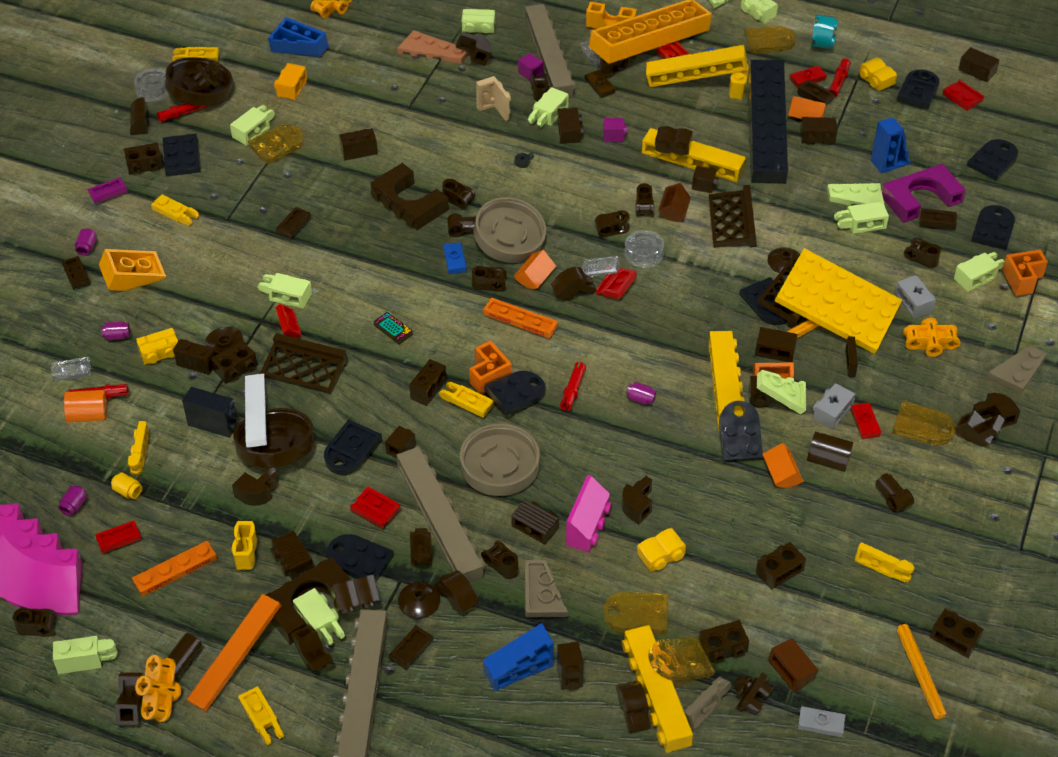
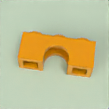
[586,2,637,29]

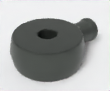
[514,152,534,168]

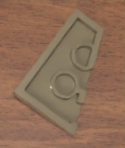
[987,345,1047,394]
[525,560,568,617]

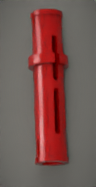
[828,58,851,98]
[157,103,208,123]
[560,362,586,411]
[68,383,129,399]

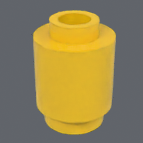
[111,473,142,499]

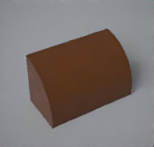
[658,183,691,222]
[768,638,818,692]

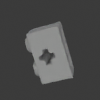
[895,275,936,319]
[813,383,855,430]

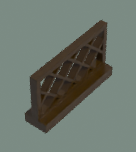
[709,185,757,248]
[757,255,803,328]
[260,333,348,394]

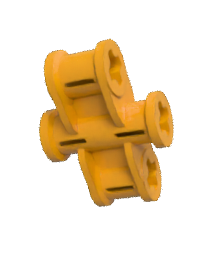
[310,0,352,18]
[903,318,960,357]
[135,655,181,722]

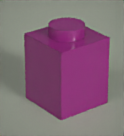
[518,53,543,81]
[603,118,628,142]

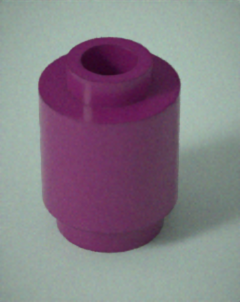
[75,228,97,256]
[101,321,130,341]
[626,382,656,405]
[58,485,87,516]

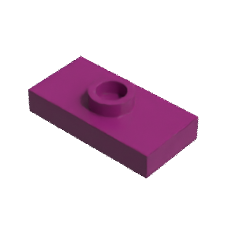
[87,177,128,204]

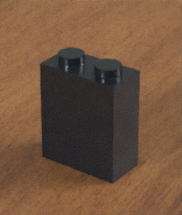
[182,387,239,438]

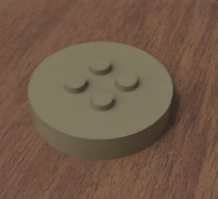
[473,197,546,263]
[460,423,540,496]

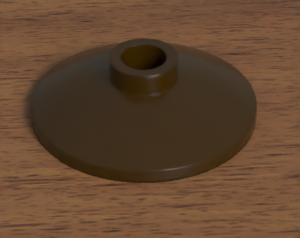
[767,247,800,273]
[205,327,243,354]
[398,582,440,619]

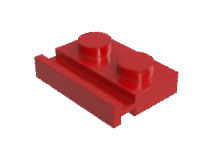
[657,41,690,59]
[942,79,984,111]
[596,267,637,299]
[350,486,401,529]

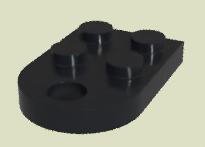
[897,69,940,109]
[967,139,1018,181]
[971,205,1015,250]
[739,277,791,325]
[484,371,546,415]
[719,401,763,461]
[324,419,382,474]
[327,534,394,583]

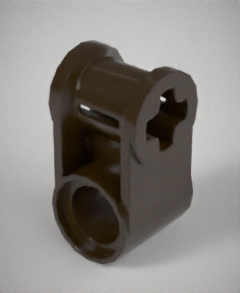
[600,57,629,78]
[530,73,548,102]
[442,179,476,209]
[635,183,654,216]
[595,210,630,237]
[904,238,941,268]
[472,266,507,292]
[481,540,519,579]
[13,608,57,637]

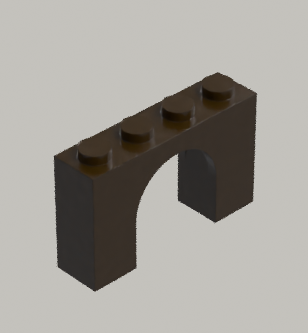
[370,163,449,230]
[266,557,351,645]

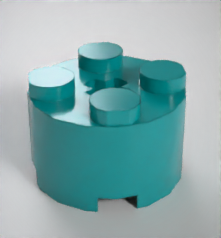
[811,14,838,49]

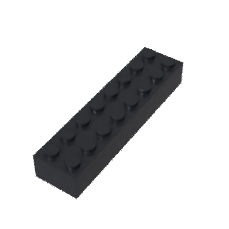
[749,59,788,184]

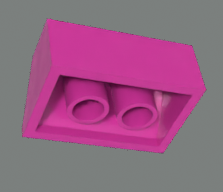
[566,475,612,552]

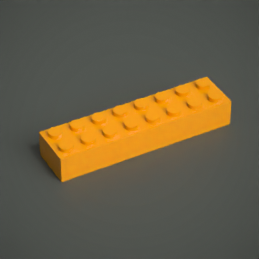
[589,0,712,63]

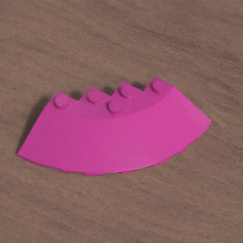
[0,504,82,615]

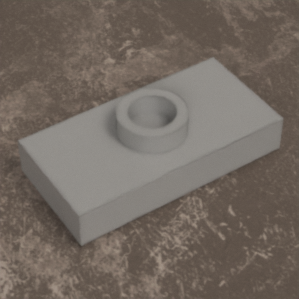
[798,706,845,738]

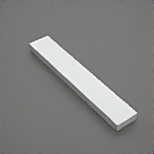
[245,373,267,447]

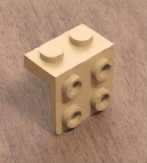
[476,76,511,121]

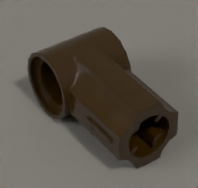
[447,213,476,237]
[875,473,914,513]

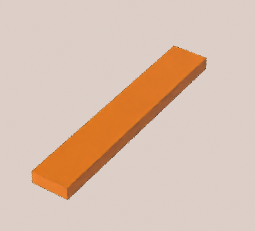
[187,594,281,712]

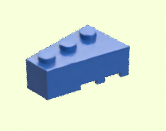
[268,17,329,57]
[871,117,911,174]
[483,623,554,691]

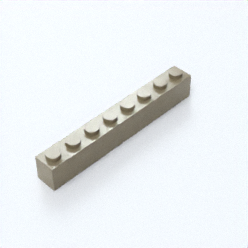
[525,4,576,98]
[397,447,485,583]
[334,609,387,757]

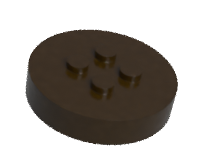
[165,57,233,106]
[233,408,315,468]

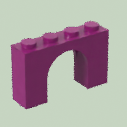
[882,164,966,223]

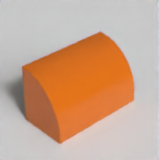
[788,96,827,119]
[514,250,556,289]
[752,362,794,379]
[64,390,107,422]
[763,443,804,488]

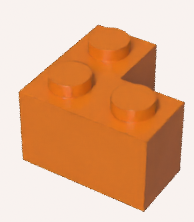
[1002,249,1048,296]
[469,340,512,395]

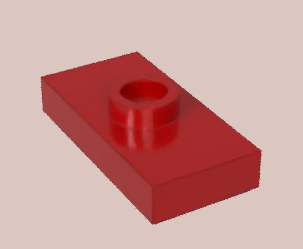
[790,65,827,88]
[276,304,302,339]
[850,403,881,439]
[95,520,141,554]

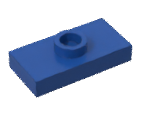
[443,242,466,274]

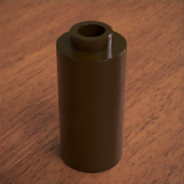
[164,633,202,681]

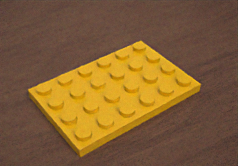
[775,248,902,354]

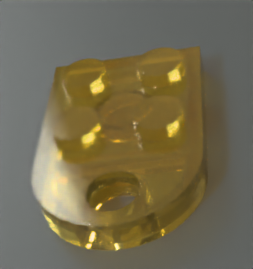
[745,26,796,54]
[248,125,304,164]
[892,401,956,445]
[603,592,668,635]
[648,637,715,681]

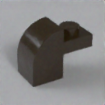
[456,31,492,65]
[551,267,596,300]
[973,393,1020,428]
[955,410,1005,446]
[232,467,279,506]
[622,476,652,525]
[434,570,479,613]
[291,624,333,671]
[115,672,143,725]
[616,680,651,732]

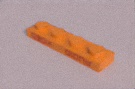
[483,297,558,339]
[132,541,217,597]

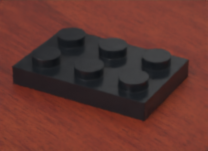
[162,133,201,177]

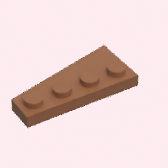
[397,30,469,64]

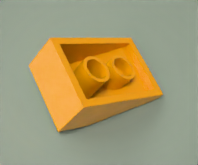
[99,249,166,291]

